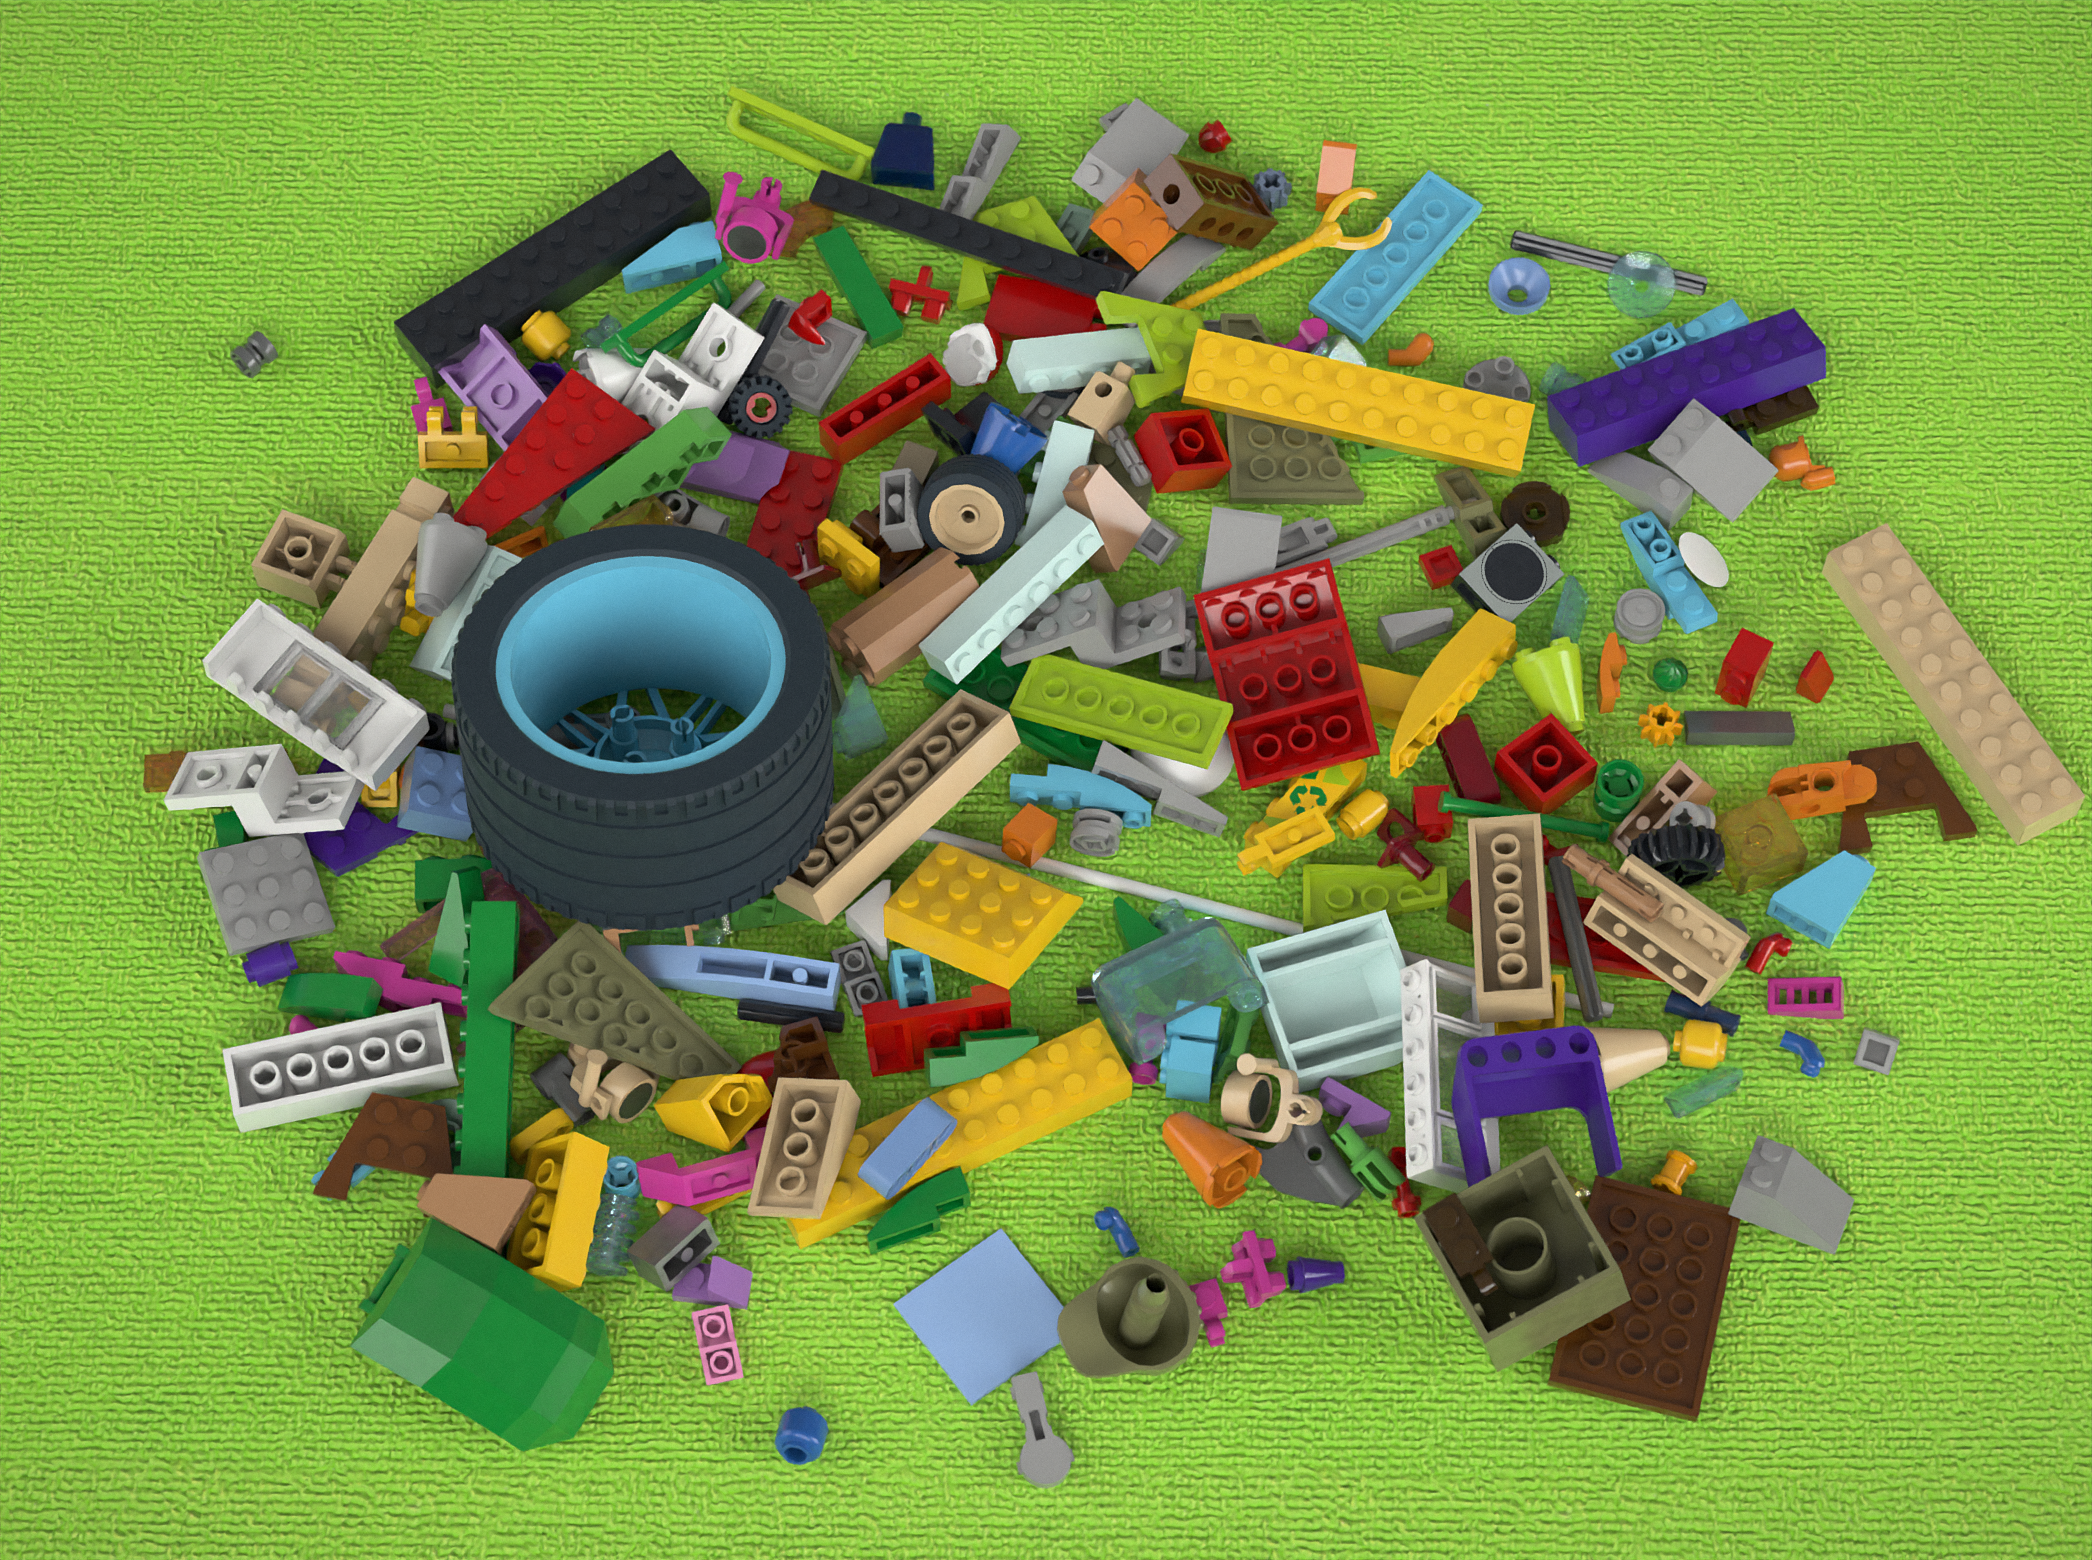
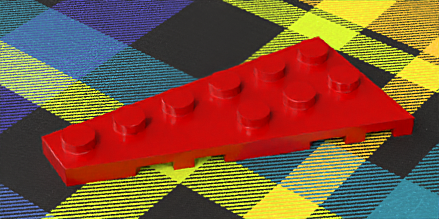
[453,368,656,540]

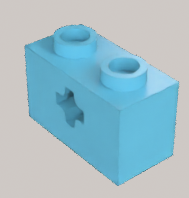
[888,948,937,1009]

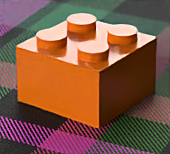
[1089,168,1178,272]

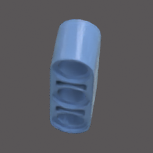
[858,1097,957,1200]

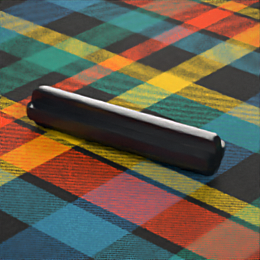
[737,998,845,1033]

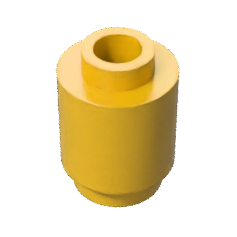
[1336,789,1390,840]

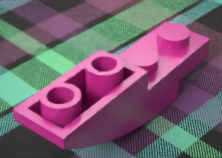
[333,950,467,1018]

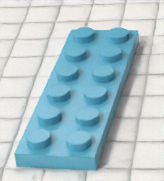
[1308,170,1483,346]

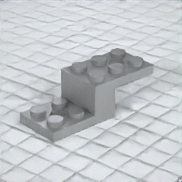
[1001,579,1186,669]

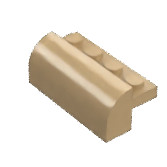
[1583,854,1751,1007]

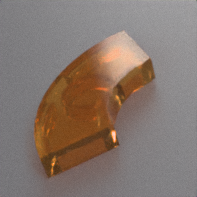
[768,200,835,257]

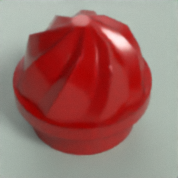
[1198,119,1232,153]

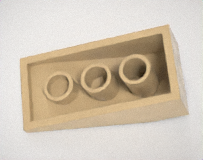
[747,1077,861,1219]

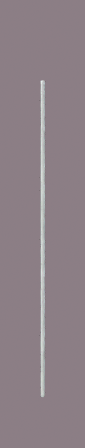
[443,703,1614,1018]

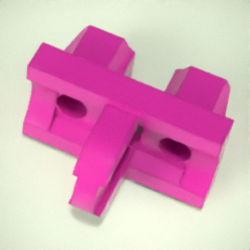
[1220,1230,1286,1308]

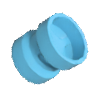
[603,1156,641,1204]

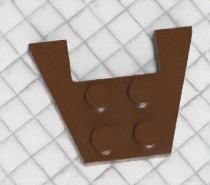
[1838,741,1977,855]
[313,1092,453,1219]

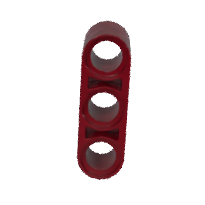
[1435,713,1501,805]

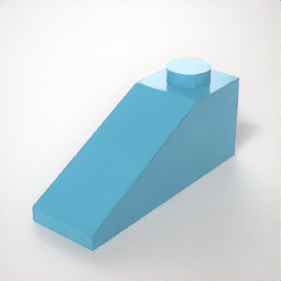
[622,221,723,294]

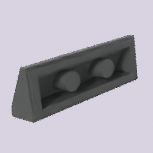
[1684,711,1795,745]

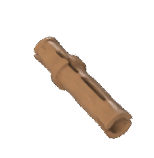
[1562,844,1664,923]

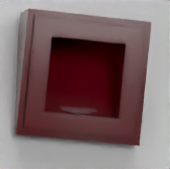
[1446,879,1473,933]

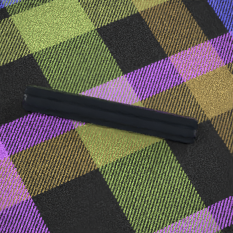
[717,298,790,425]

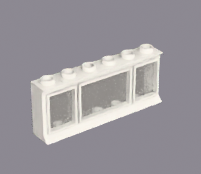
[1400,959,1500,1193]

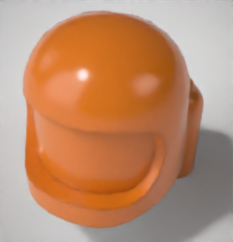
[1769,435,1836,491]

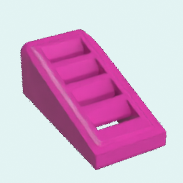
[1767,976,1844,1019]

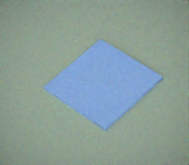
[893,1229,1064,1406]

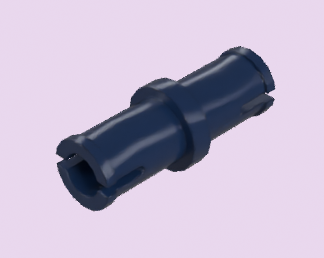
[1664,990,1741,1037]

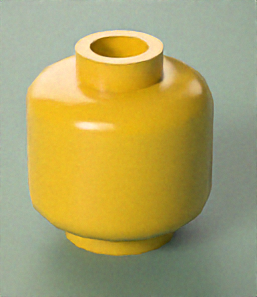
[521,310,571,361]
[1673,1019,1728,1070]

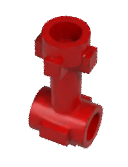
[1387,1146,1422,1218]

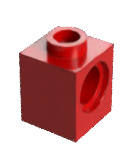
[1411,784,1453,843]

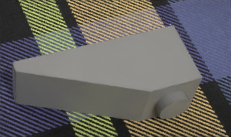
[1588,451,1694,531]

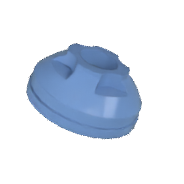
[1488,257,1550,315]

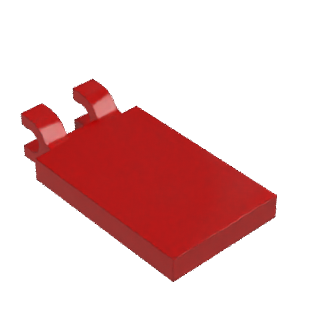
[983,274,1107,342]

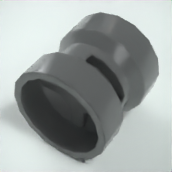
[230,331,278,378]

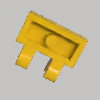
[418,406,489,468]

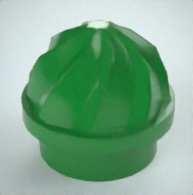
[1652,657,1688,692]

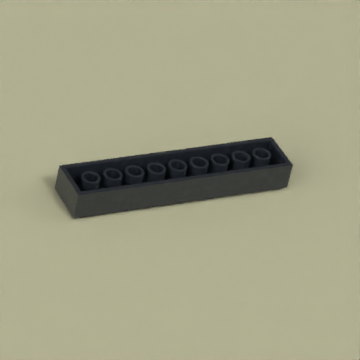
[393,149,712,389]

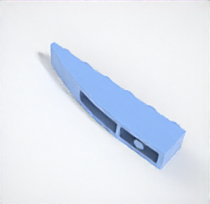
[625,945,841,1011]

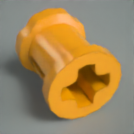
[1650,1150,1698,1196]

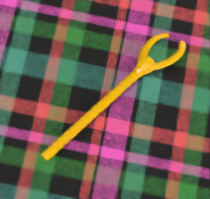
[1169,187,1392,310]

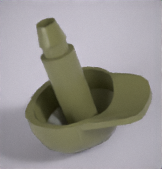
[1057,1257,1204,1379]

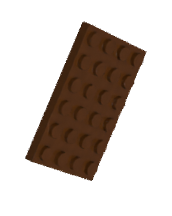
[1548,1175,1740,1422]

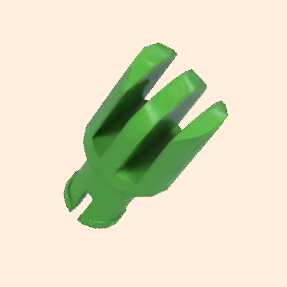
[1330,1122,1406,1203]

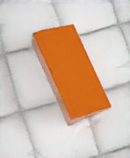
[492,525,548,558]

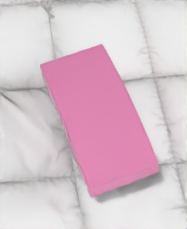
[691,1304,744,1386]

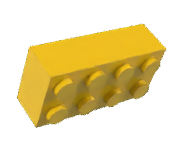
[506,1131,610,1292]

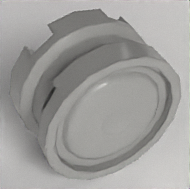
[1613,588,1665,644]
[1070,808,1123,857]

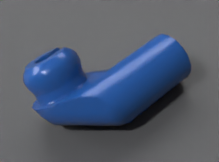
[1094,1206,1140,1258]

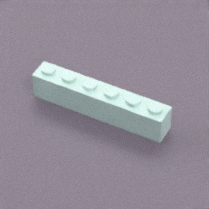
[918,505,1104,684]

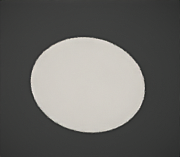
[1679,532,1729,587]

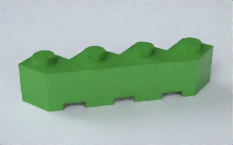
[553,407,732,539]

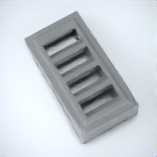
[1377,607,1454,654]

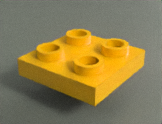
[817,518,880,598]

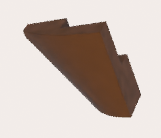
[767,1016,840,1092]

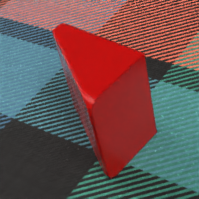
[1796,650,1834,703]

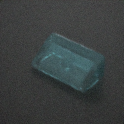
[1548,575,1589,648]
[1664,1066,1744,1119]

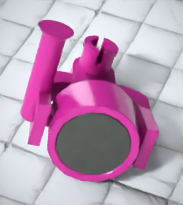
[714,172,794,264]

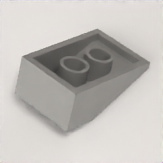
[1071,98,1190,203]
[1648,398,1778,523]
[1728,1135,1854,1255]

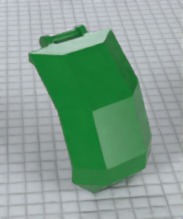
[349,1218,614,1452]

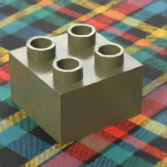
[1414,1145,1631,1372]

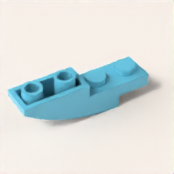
[1611,299,1750,370]
[1620,511,1718,634]
[1010,764,1152,829]

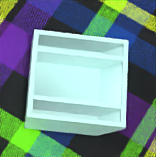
[1245,910,1407,1093]

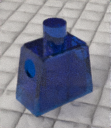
[871,112,935,190]

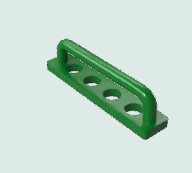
[600,261,732,368]

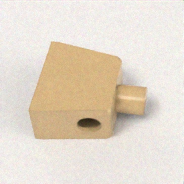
[1068,362,1136,446]

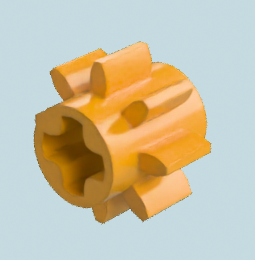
[1638,702,1683,748]

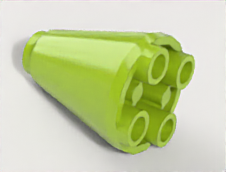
[1511,637,1585,737]

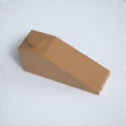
[1607,759,1717,857]

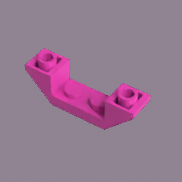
[636,1126,767,1207]

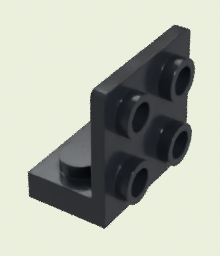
[921,392,1017,456]

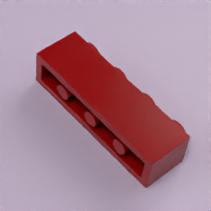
[818,353,951,465]

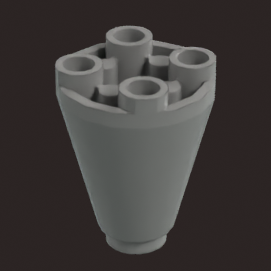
[414,512,487,617]

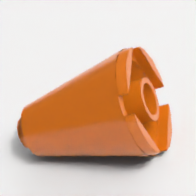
[1162,1111,1262,1209]

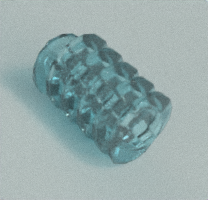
[586,1193,640,1277]

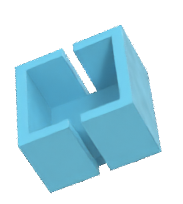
[1160,1001,1221,1104]

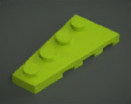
[1302,864,1448,933]

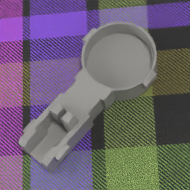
[1010,1371,1075,1488]

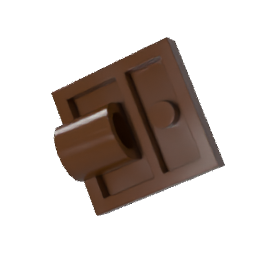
[849,503,932,589]

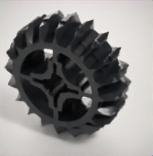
[1627,823,1726,889]

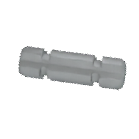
[1108,425,1151,487]

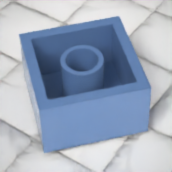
[397,746,473,842]

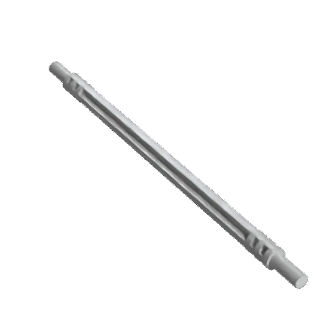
[1148,497,1477,627]

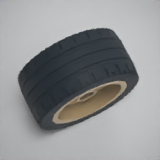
[917,454,1026,566]

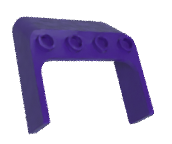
[1451,1026,1623,1188]

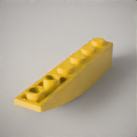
[1390,608,1518,778]

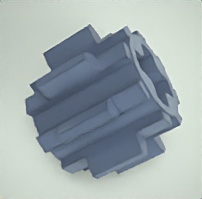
[1253,168,1292,212]

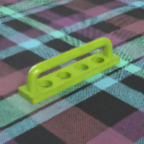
[726,86,881,181]

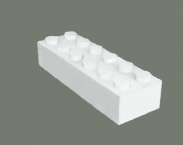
[222,1002,459,1133]

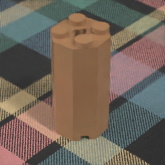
[827,547,980,687]

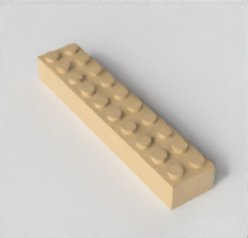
[1822,523,2085,846]

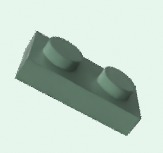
[1056,203,1095,256]

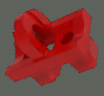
[889,265,953,325]

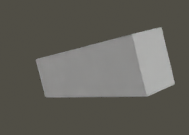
[939,123,1022,220]
[1091,740,1228,838]

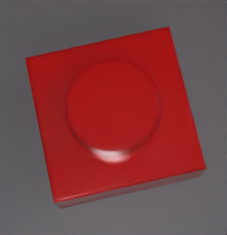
[1418,545,1464,590]

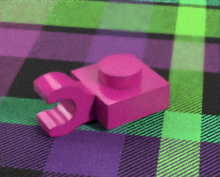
[410,377,453,433]
[1187,1278,1228,1348]

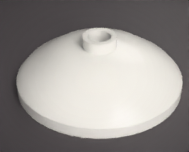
[1130,730,1234,797]

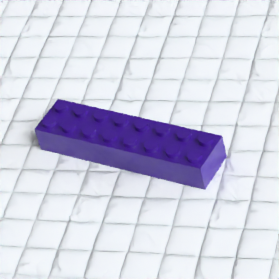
[1547,308,1826,467]

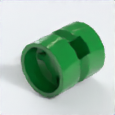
[1593,759,1644,823]

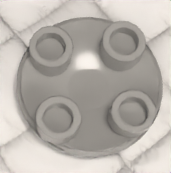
[1463,356,1531,403]

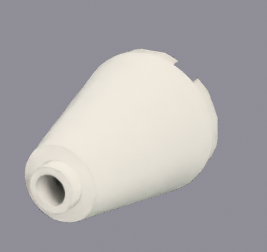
[573,348,668,403]

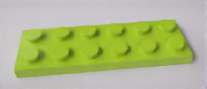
[1009,654,1234,770]

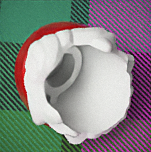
[942,323,1003,387]

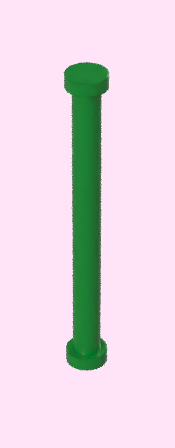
[1438,791,1609,843]

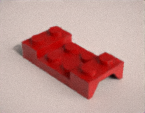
[861,983,1012,1077]

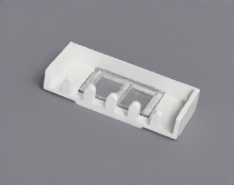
[202,599,429,791]

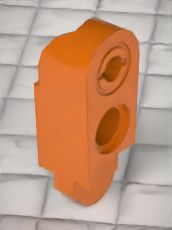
[1767,760,1877,820]

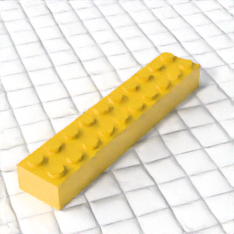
[1181,329,1535,478]
[784,1018,1133,1250]

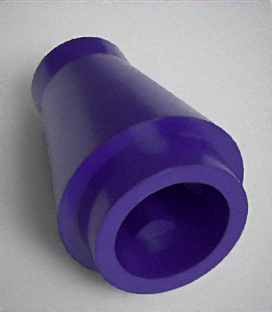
[1287,1256,1345,1294]

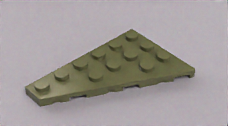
[1219,313,1364,505]
[488,920,742,1081]

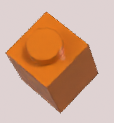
[1001,803,1058,868]

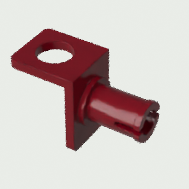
[792,539,842,603]
[1377,808,1435,882]

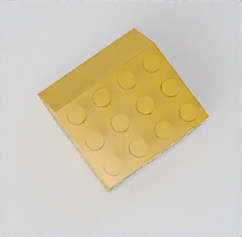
[884,842,1083,990]

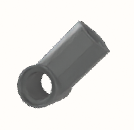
[530,1052,596,1128]

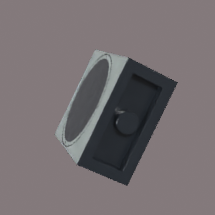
[1450,523,1564,622]

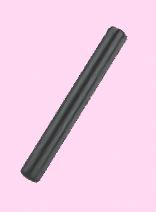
[1548,855,1604,1023]

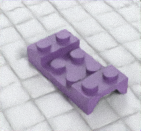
[438,324,549,452]

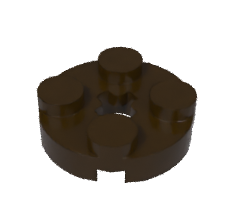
[1500,481,1570,548]

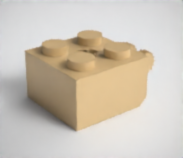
[251,509,358,608]

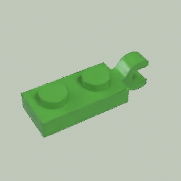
[1212,989,1259,1085]

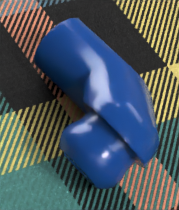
[1779,1030,1825,1078]

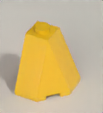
[654,1074,773,1153]

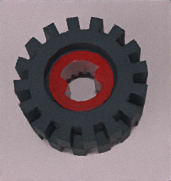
[728,374,793,439]

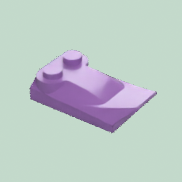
[680,430,790,504]

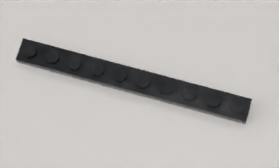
[809,170,1128,300]

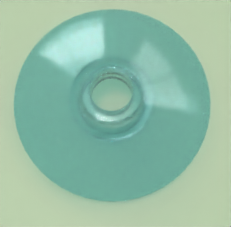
[1608,251,1676,318]

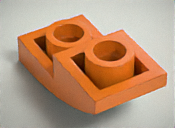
[1596,632,1627,714]

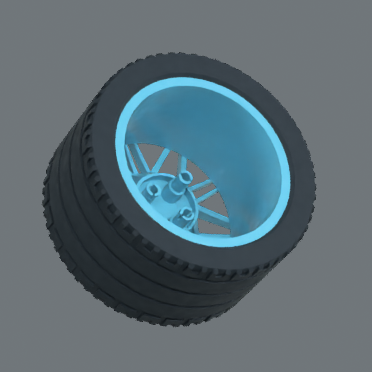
[451,524,834,931]

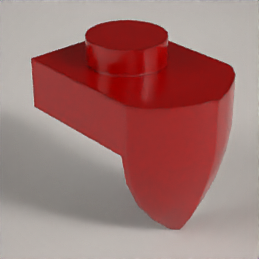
[788,289,832,345]

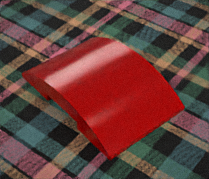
[1193,558,1380,791]

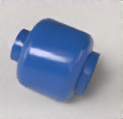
[774,1407,828,1465]

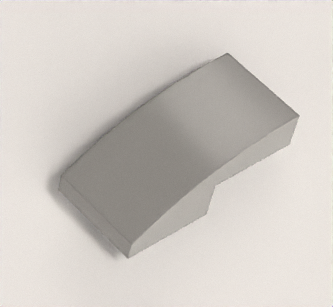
[830,939,888,1018]

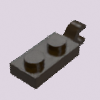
[1725,385,1819,435]
[1422,1192,1499,1297]

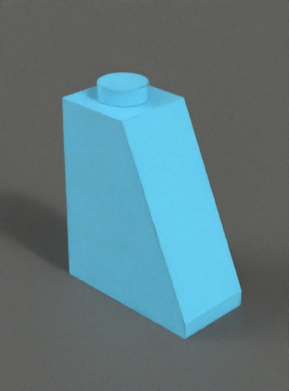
[1766,850,1876,949]

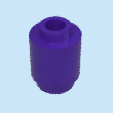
[241,941,299,987]

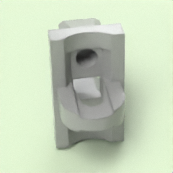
[1159,618,1197,681]

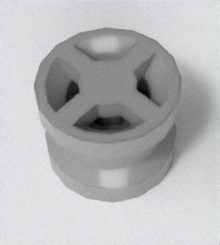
[1670,801,1716,829]

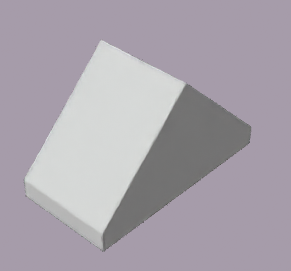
[845,880,892,961]

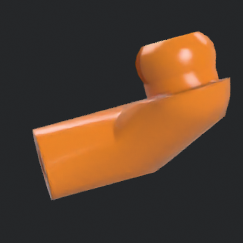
[1388,333,1434,366]

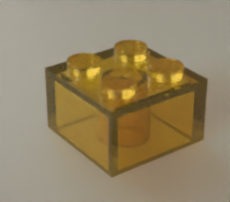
[1714,793,1809,896]

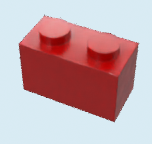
[1715,628,1774,708]

